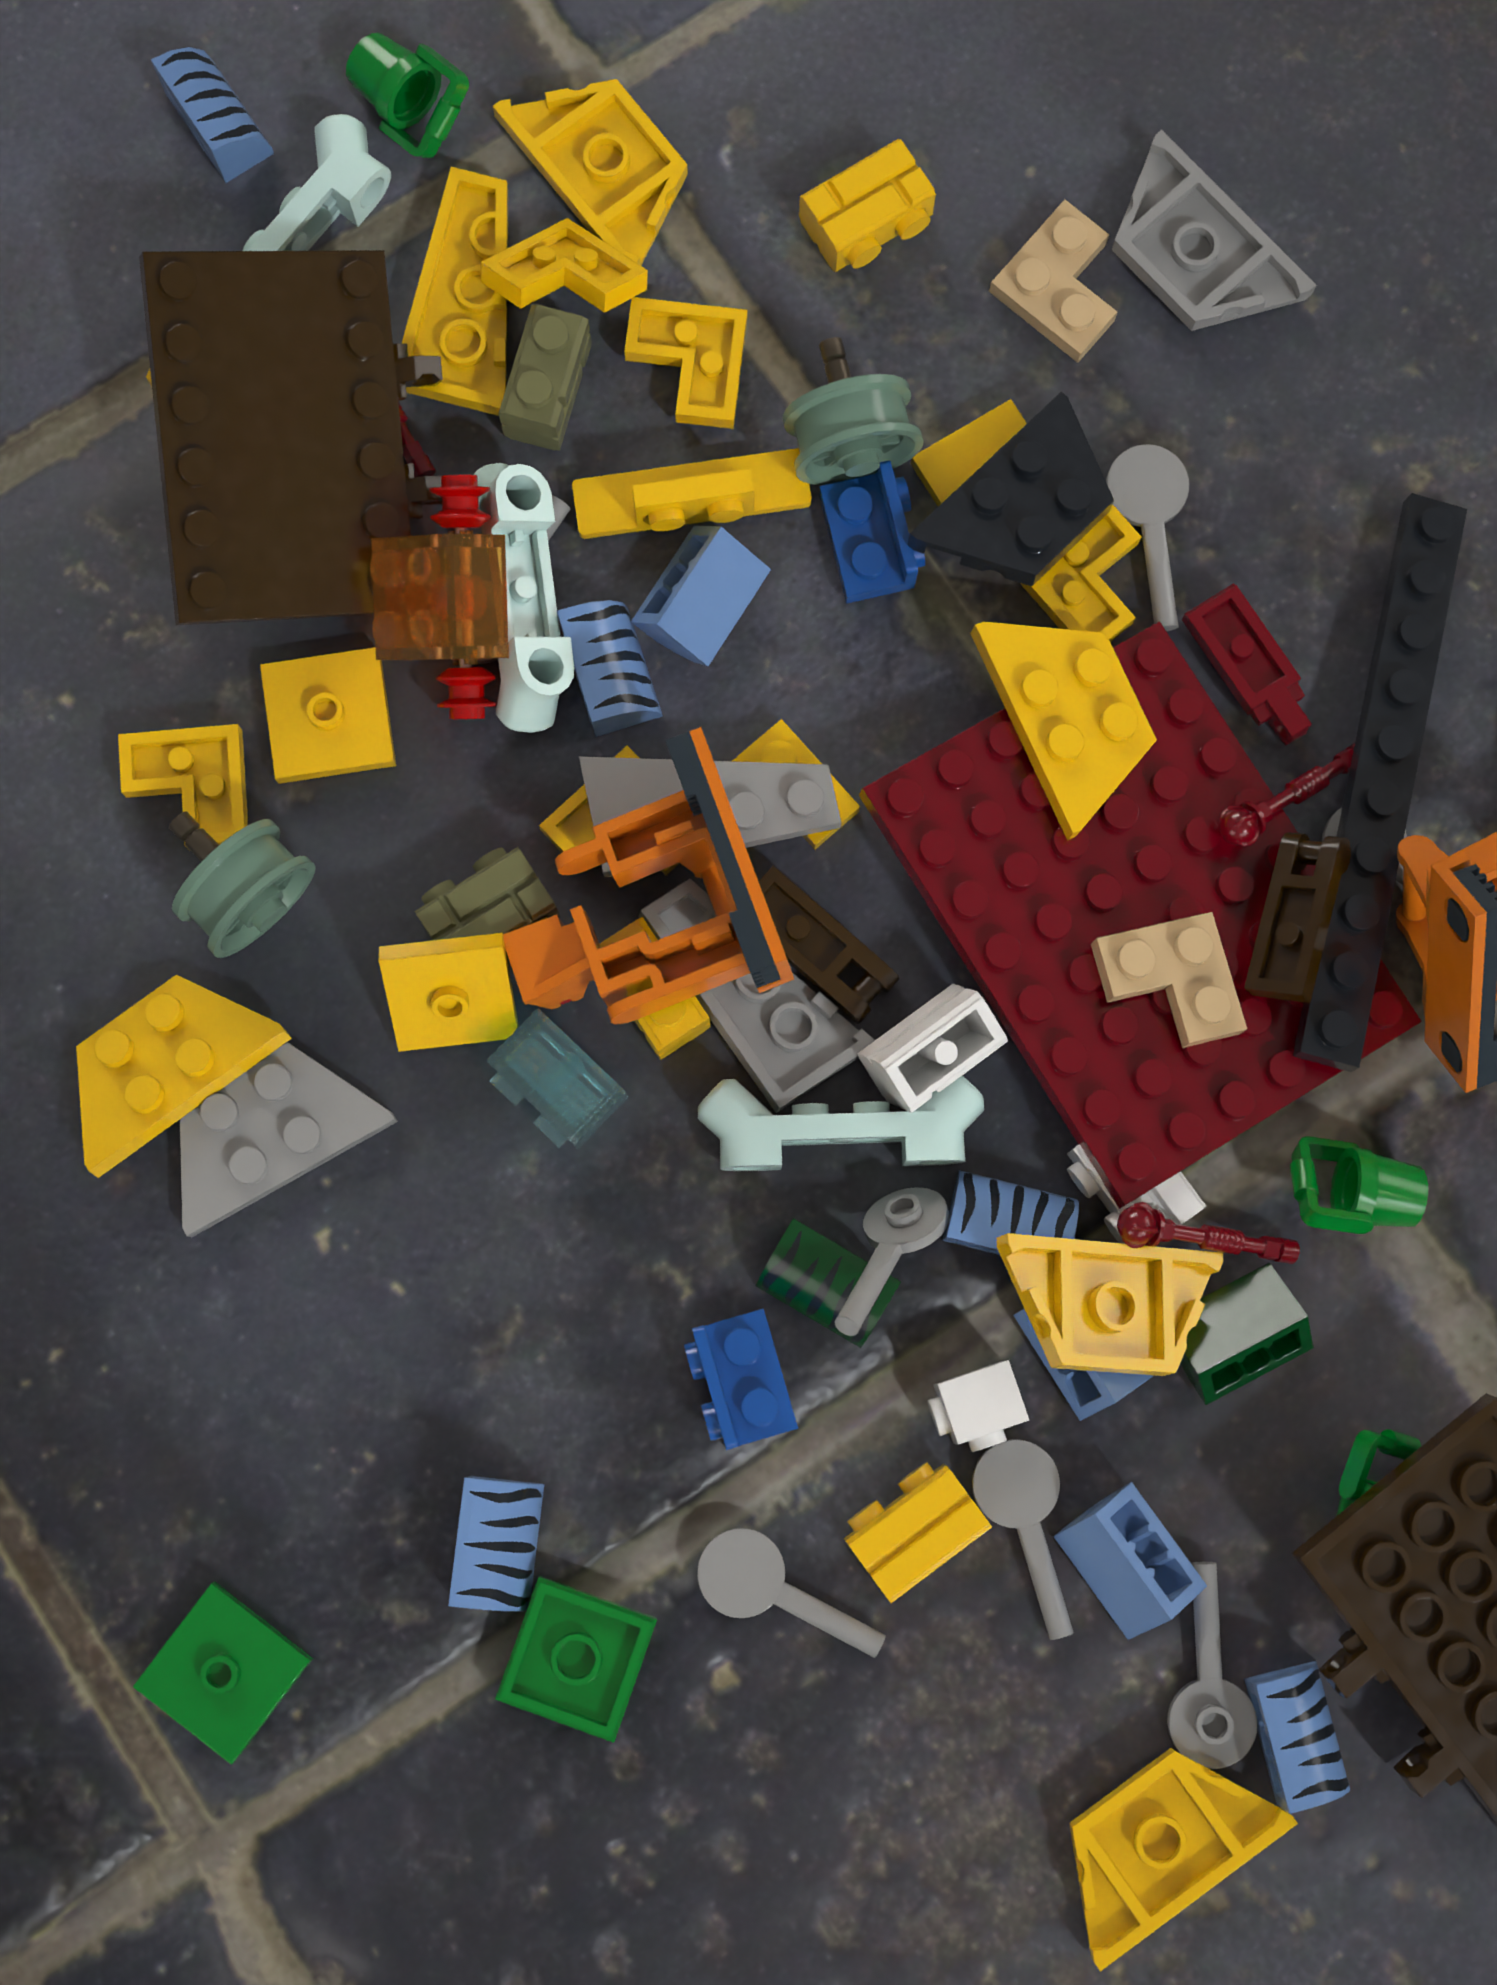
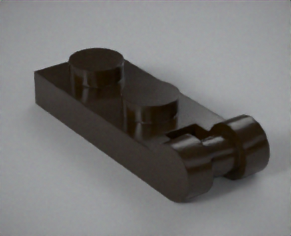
[1244,832,1351,1003]
[759,865,899,1024]

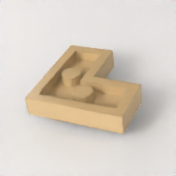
[989,200,1118,363]
[1091,912,1247,1048]

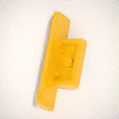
[572,448,812,539]

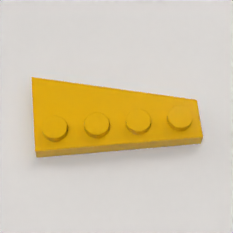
[402,167,508,416]

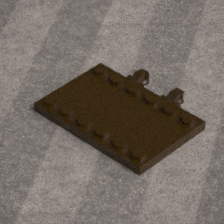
[139,250,443,626]
[1292,1393,1497,1823]

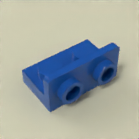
[819,460,925,604]
[684,1308,798,1450]

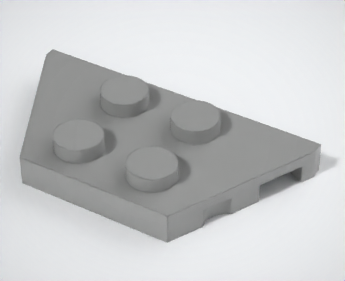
[1112,129,1316,331]
[180,1042,398,1238]

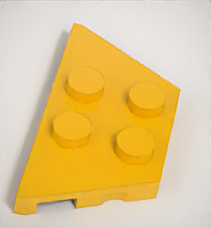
[493,79,688,265]
[970,622,1157,840]
[76,975,292,1178]
[997,1233,1223,1376]
[1069,1748,1298,1972]

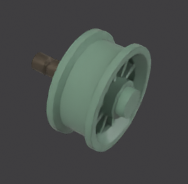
[782,337,924,485]
[169,811,316,958]

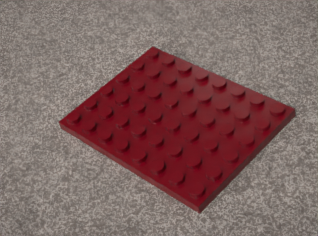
[859,621,1422,1209]

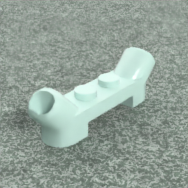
[243,114,391,251]
[474,463,574,733]
[698,1076,984,1171]

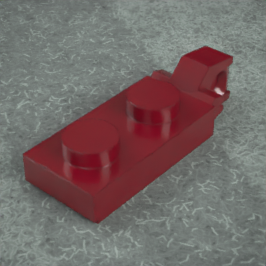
[1182,583,1312,746]

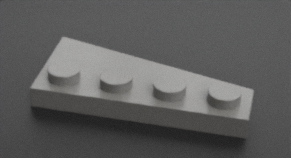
[579,756,842,878]
[638,879,875,1113]

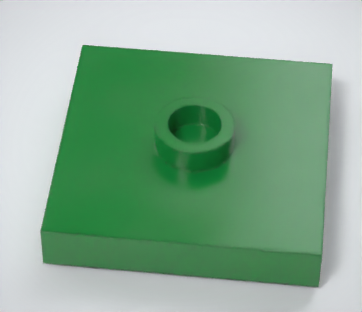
[495,1576,658,1743]
[133,1582,313,1765]

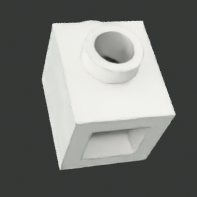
[927,1360,1029,1452]

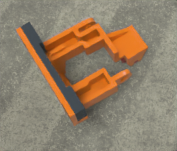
[503,727,794,1024]
[1396,832,1497,1093]

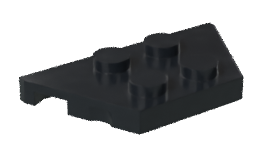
[907,392,1114,586]

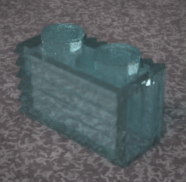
[487,1008,628,1150]

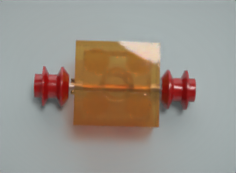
[370,475,509,719]

